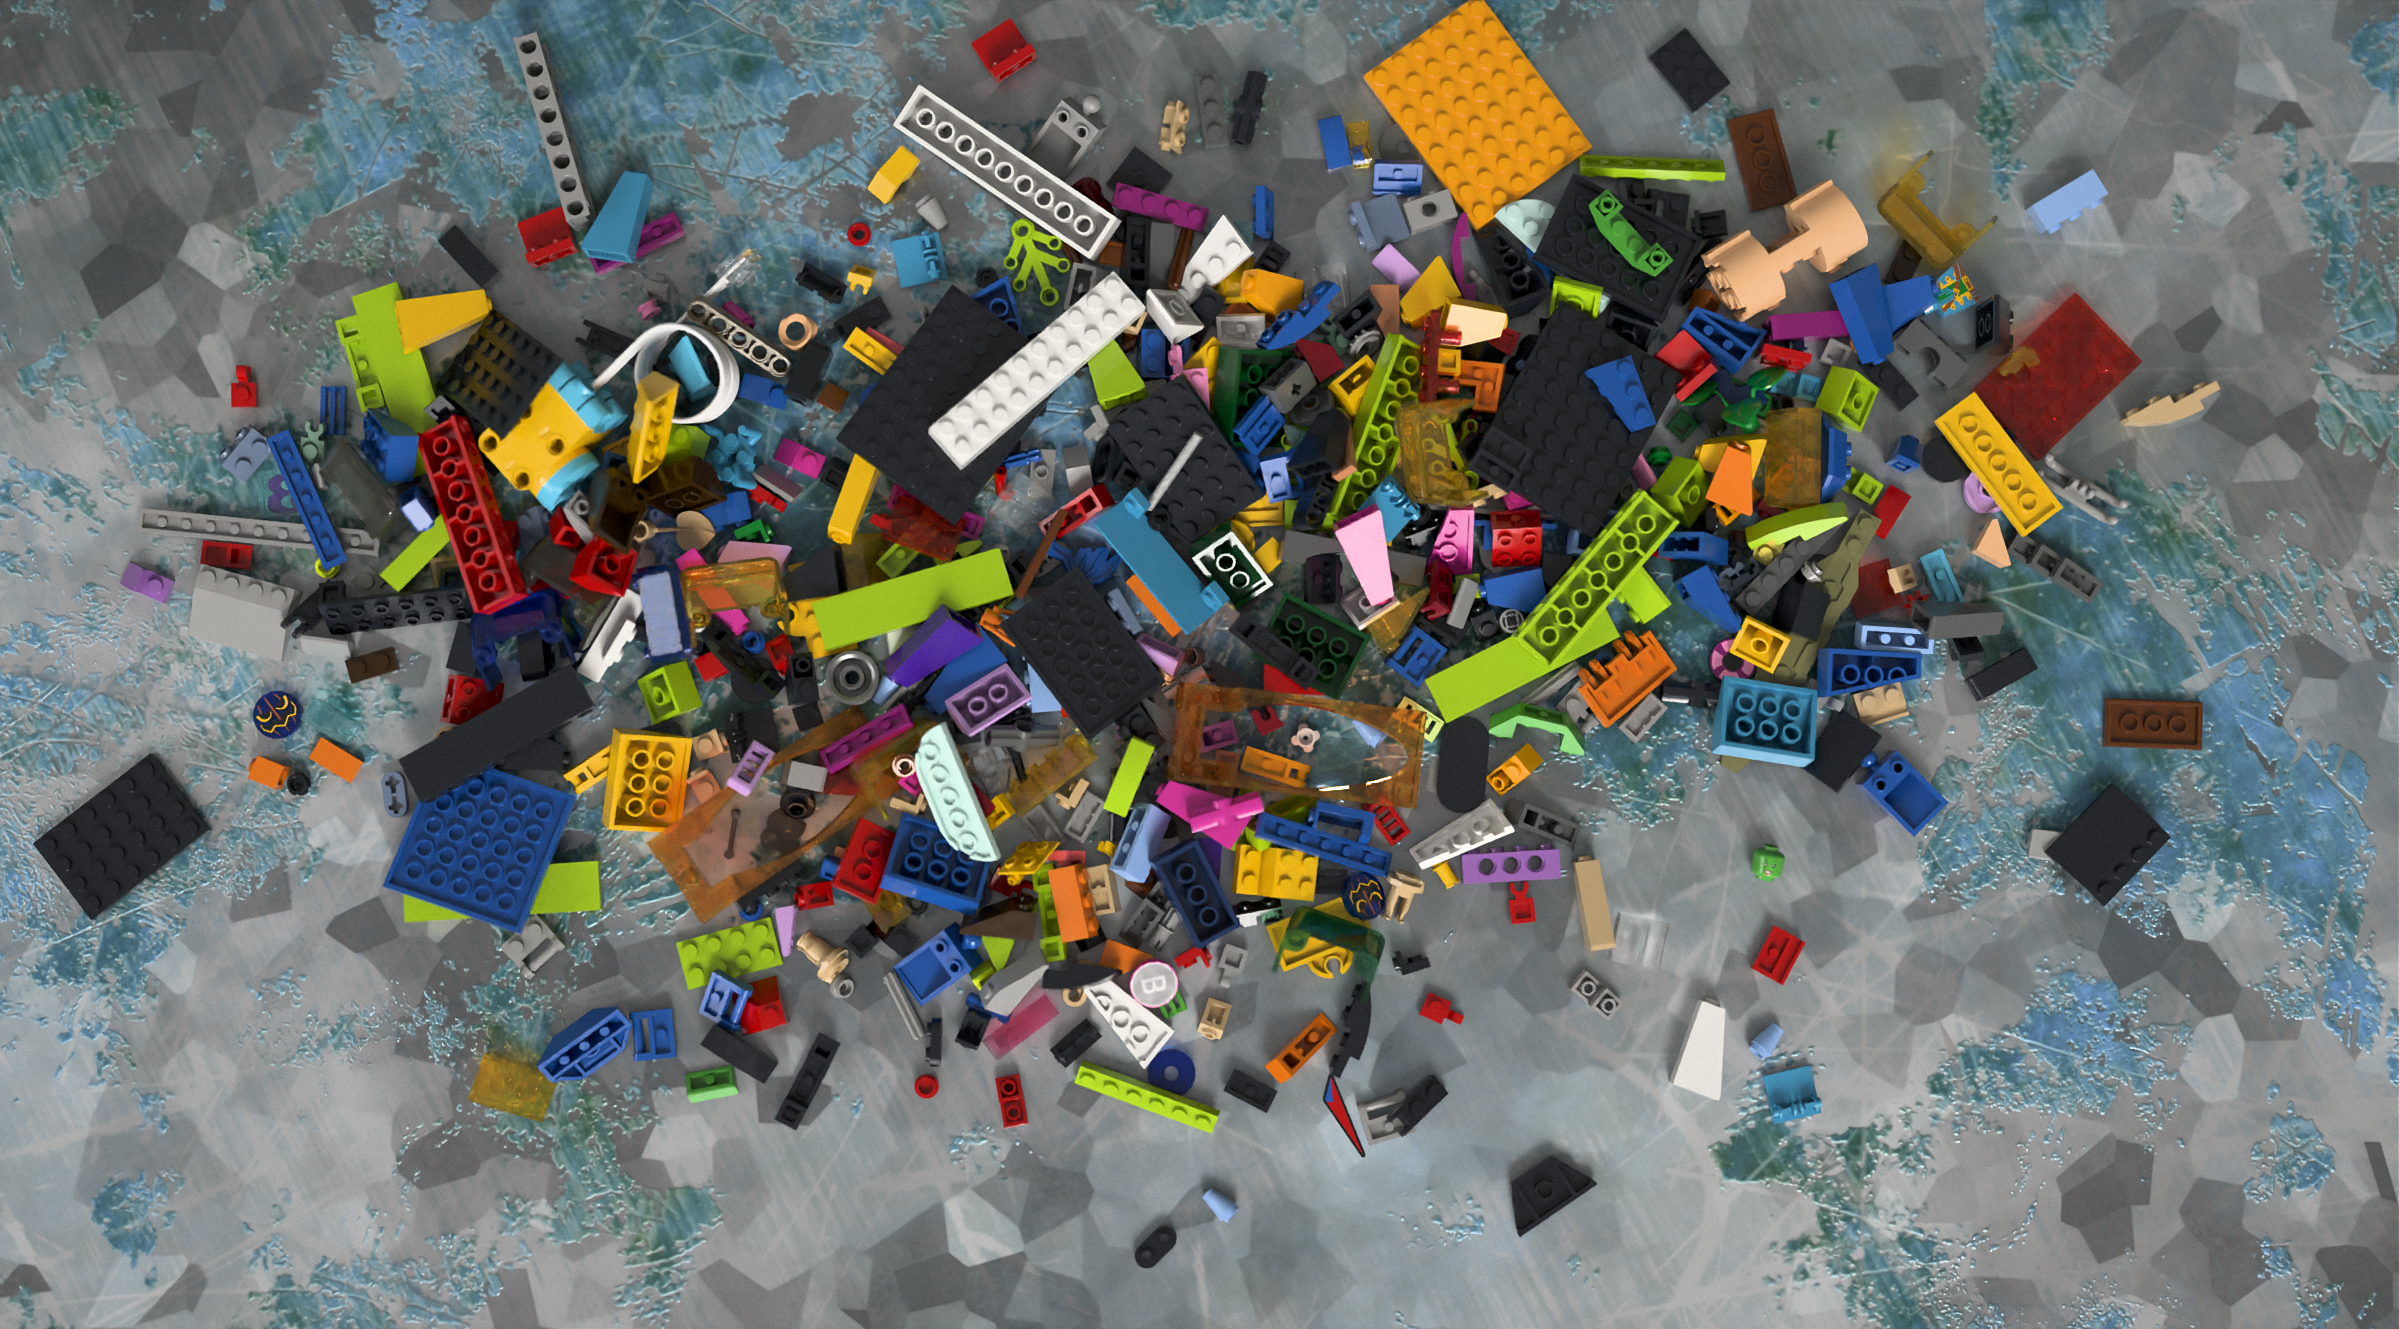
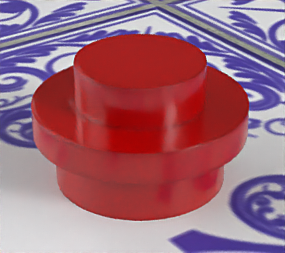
[914,1074,939,1099]

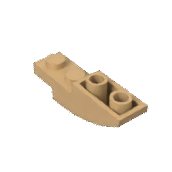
[2120,380,2221,427]

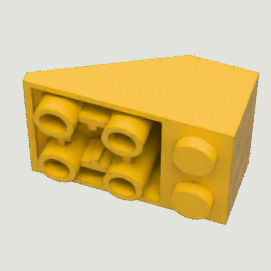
[1326,354,1376,424]

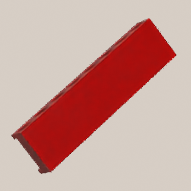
[417,415,529,615]

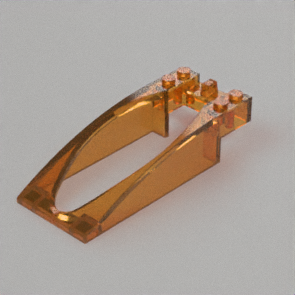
[1166,682,1427,809]
[646,705,904,924]

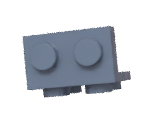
[1347,193,1410,254]

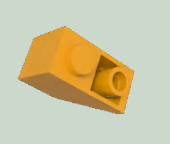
[1486,742,1544,796]

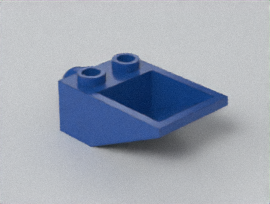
[1856,750,1948,837]
[893,922,984,1006]

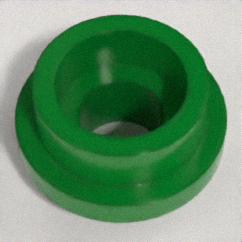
[1647,446,1672,466]

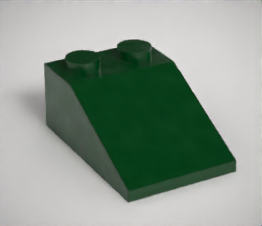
[1190,520,1273,611]

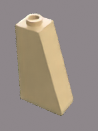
[1572,855,1616,951]

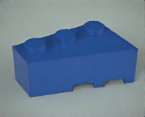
[1675,307,1768,375]

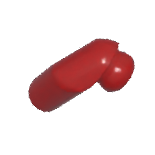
[994,466,1013,501]

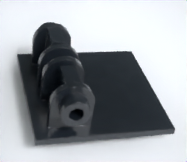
[724,707,780,763]

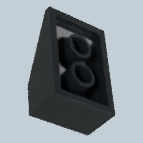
[1975,295,2014,355]

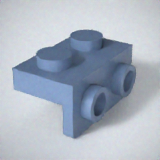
[218,424,271,483]
[516,505,564,560]

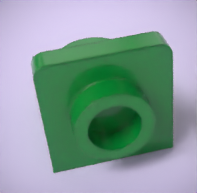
[734,519,774,544]

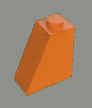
[1705,440,1753,516]

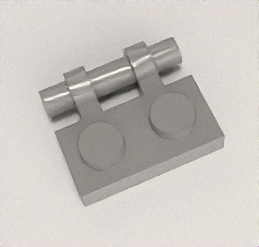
[1555,674,1599,734]

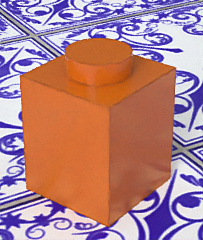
[248,755,291,789]

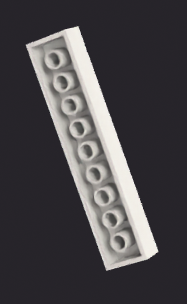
[893,85,1122,261]
[929,271,1146,470]

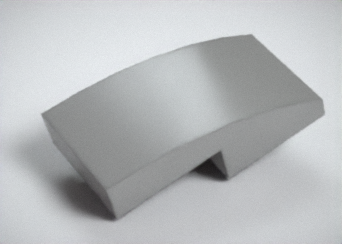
[1568,969,1624,1021]

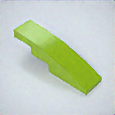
[1745,501,1848,549]

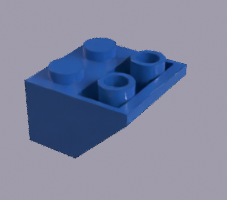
[1136,329,1189,382]

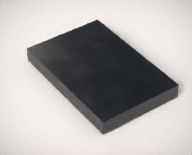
[1798,709,1882,795]

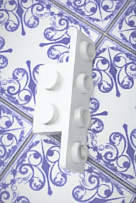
[577,588,647,683]

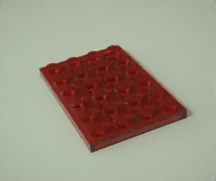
[1970,292,2143,461]

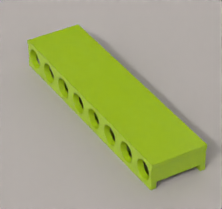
[351,281,440,478]
[1326,333,1435,521]
[1511,488,1679,669]
[811,548,1014,652]
[1424,608,1620,724]
[403,861,604,922]

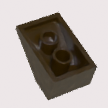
[960,894,1039,941]

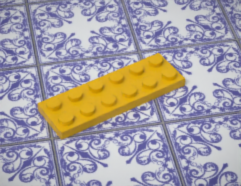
[1934,392,2063,537]

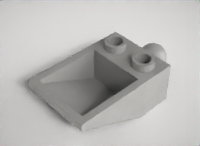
[1023,94,1108,182]

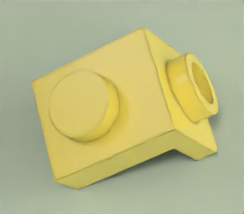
[1751,539,1786,566]

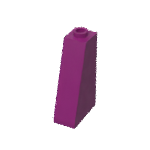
[1761,310,1850,346]

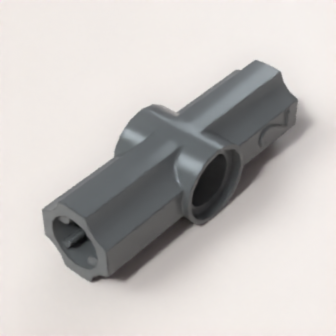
[984,719,1060,752]

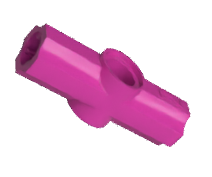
[1187,791,1264,833]

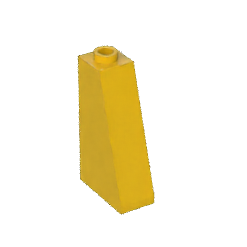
[394,289,492,354]
[828,454,881,545]

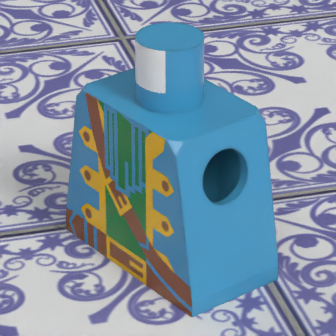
[1922,262,1982,319]

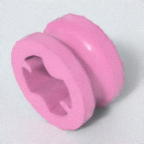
[637,299,662,321]

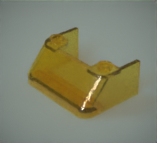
[1877,150,1998,270]
[1396,399,1489,506]
[681,557,790,648]
[849,716,967,822]

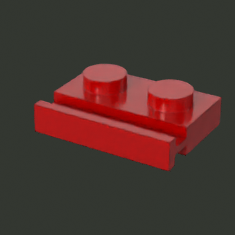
[1750,925,1806,985]

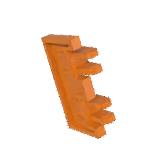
[1577,630,1677,728]

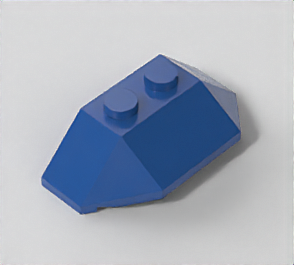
[1814,410,1852,505]
[536,1007,632,1083]

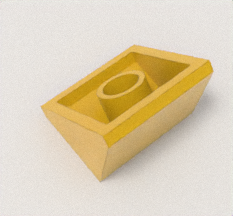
[1729,615,1792,674]

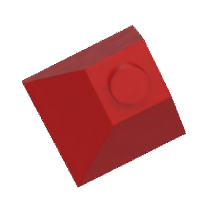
[569,535,639,597]
[732,975,790,1036]

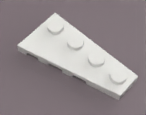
[1170,214,1255,308]
[1409,798,1515,870]
[1083,980,1175,1069]

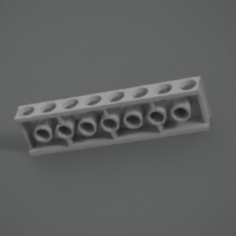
[513,32,597,232]

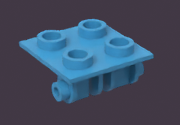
[891,231,948,288]
[1358,474,1421,543]
[1762,1065,1822,1124]

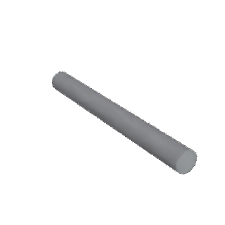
[1148,431,1203,511]

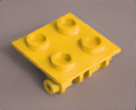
[997,841,1060,886]

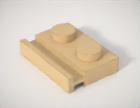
[1851,682,1910,727]

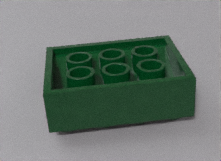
[1212,345,1292,447]
[1251,592,1371,701]

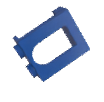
[1306,801,1376,845]

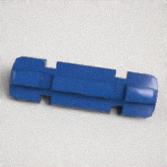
[1000,448,1042,470]
[965,992,1012,1024]

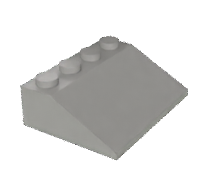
[188,564,303,662]

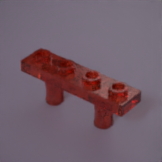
[1418,309,1462,411]

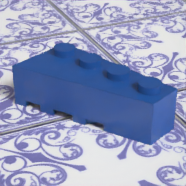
[970,275,1026,338]

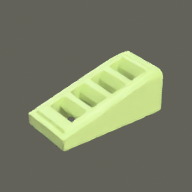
[1391,696,1445,743]

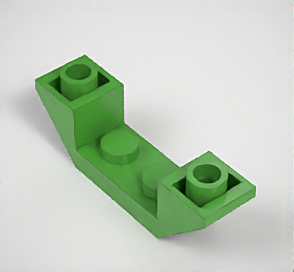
[1589,189,1673,277]
[1488,702,1585,756]

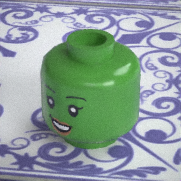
[1750,844,1785,881]

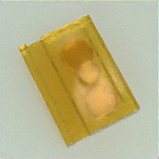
[862,889,913,933]

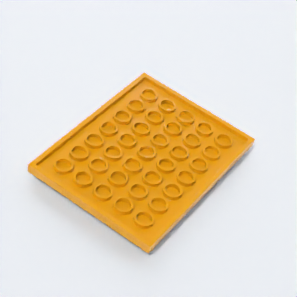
[1363,0,1593,231]

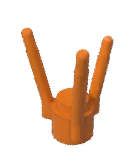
[979,605,1016,647]

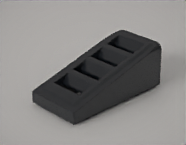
[1253,240,1291,274]

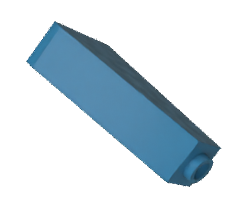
[581,170,654,264]

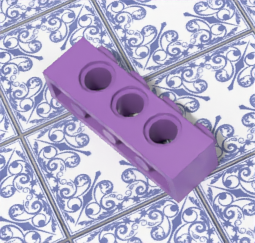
[1460,844,1561,884]

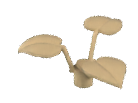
[630,504,715,581]

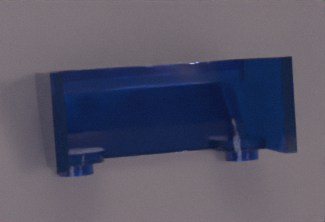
[631,561,693,667]
[470,586,587,692]

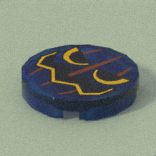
[253,691,303,739]
[1342,872,1385,921]

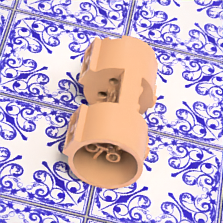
[1701,179,1868,322]

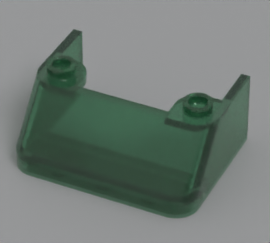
[1272,906,1385,1005]

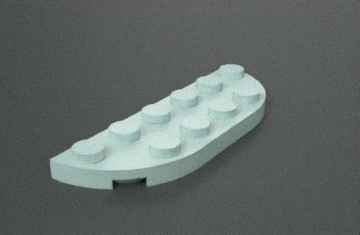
[1495,199,1610,314]
[915,722,1001,861]

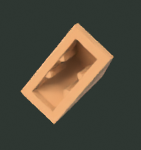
[1970,519,2011,568]

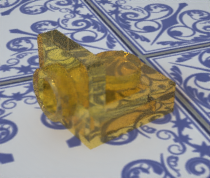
[1997,345,2040,376]

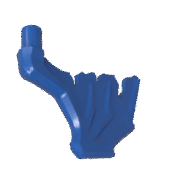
[1046,528,1123,587]

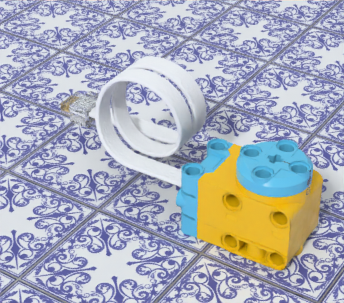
[479,246,763,513]

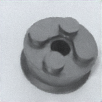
[825,651,881,705]

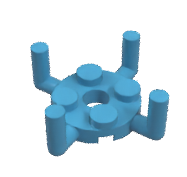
[699,424,763,490]

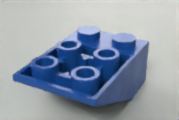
[360,408,419,482]
[1673,565,1742,634]

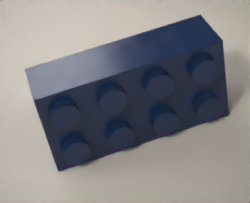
[1148,837,1241,950]

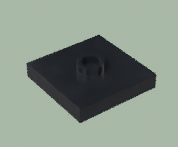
[1106,146,1173,194]

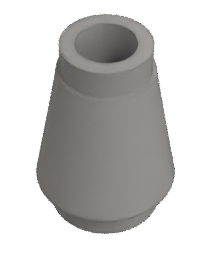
[915,193,949,230]

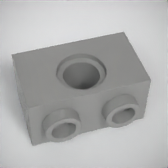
[1401,188,1458,236]

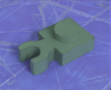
[1317,315,1351,358]
[300,419,328,464]

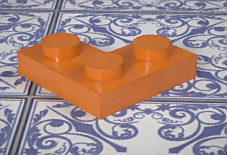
[1453,360,1506,413]

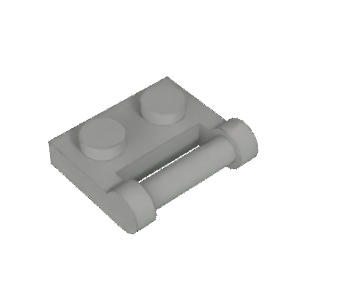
[500,914,566,979]
[1356,1089,1416,1146]

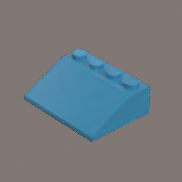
[1711,675,1818,767]

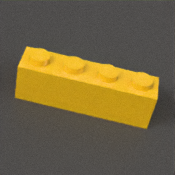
[626,371,679,483]

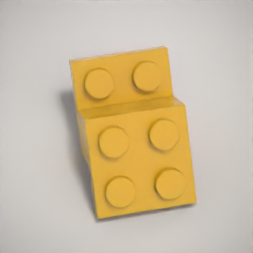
[1231,844,1318,901]

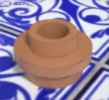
[892,753,916,777]

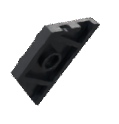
[1510,1155,1597,1237]

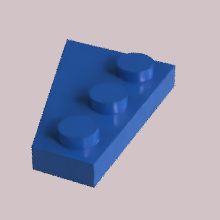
[1584,355,1656,433]

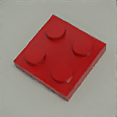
[1754,343,1812,373]

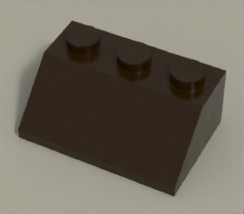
[642,456,727,519]

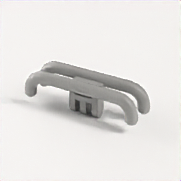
[2035,453,2129,525]

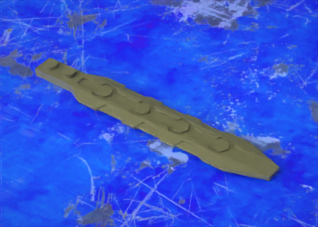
[1720,509,1882,773]

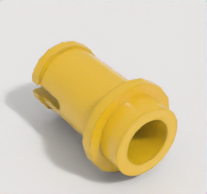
[1432,859,1460,889]

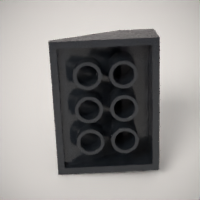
[2044,783,2171,907]

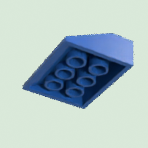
[879,812,996,916]

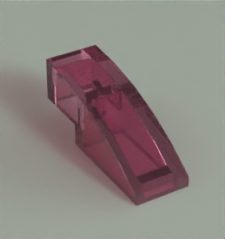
[982,994,1059,1061]

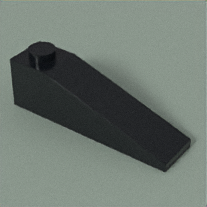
[1471,221,1551,321]

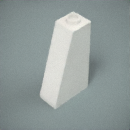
[1669,997,1725,1101]

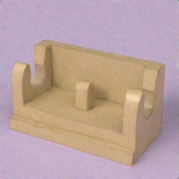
[1085,863,1122,916]

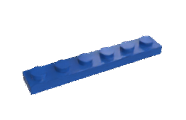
[266,429,349,570]
[1254,812,1393,878]

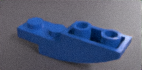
[1255,280,1341,350]

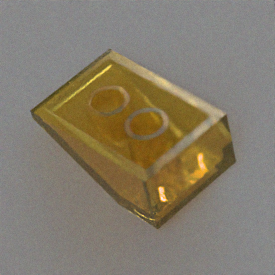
[1363,586,1430,654]
[468,1051,558,1122]

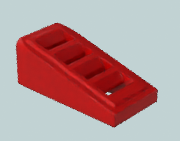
[1360,792,1411,847]

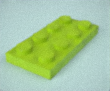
[676,917,784,990]

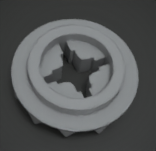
[1347,327,1383,362]

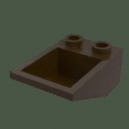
[588,462,649,555]

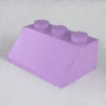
[945,663,1032,737]

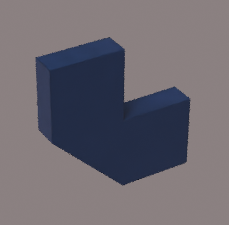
[1707,368,1768,405]

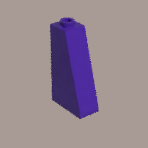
[884,604,983,688]

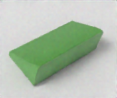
[685,1065,739,1103]

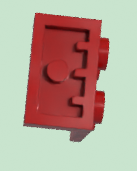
[971,19,1037,84]
[517,207,579,269]
[1653,329,1717,402]
[1490,509,1542,567]
[440,674,504,725]

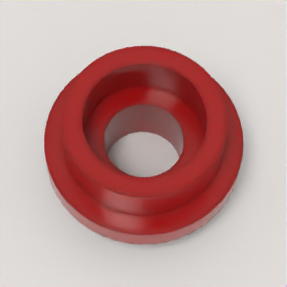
[847,222,871,247]

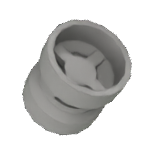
[1497,609,1524,634]

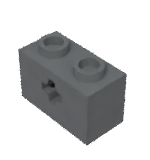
[1258,358,1317,414]

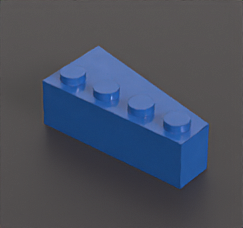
[1817,648,1922,698]

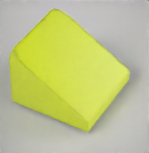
[969,960,997,991]

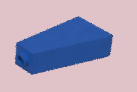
[1829,263,1894,365]
[924,623,1009,716]

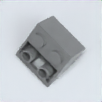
[1063,262,1110,313]

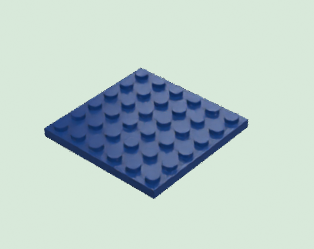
[383,768,577,934]

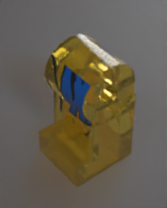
[1346,121,1373,170]

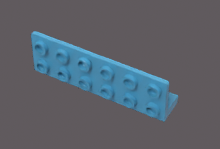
[1094,487,1230,635]

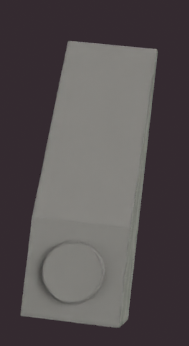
[979,948,1049,1017]

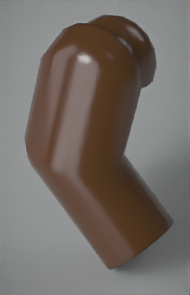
[1118,333,1138,354]

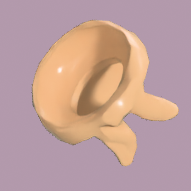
[778,313,818,352]

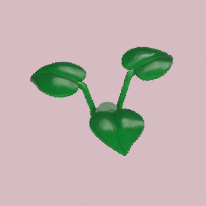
[1677,366,1788,434]

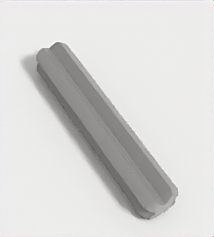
[1519,660,1581,706]
[883,971,925,1040]

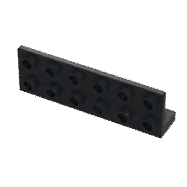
[317,566,476,635]

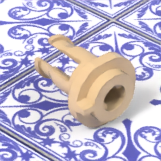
[1381,869,1425,924]
[797,930,849,984]

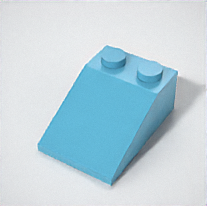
[668,336,718,402]

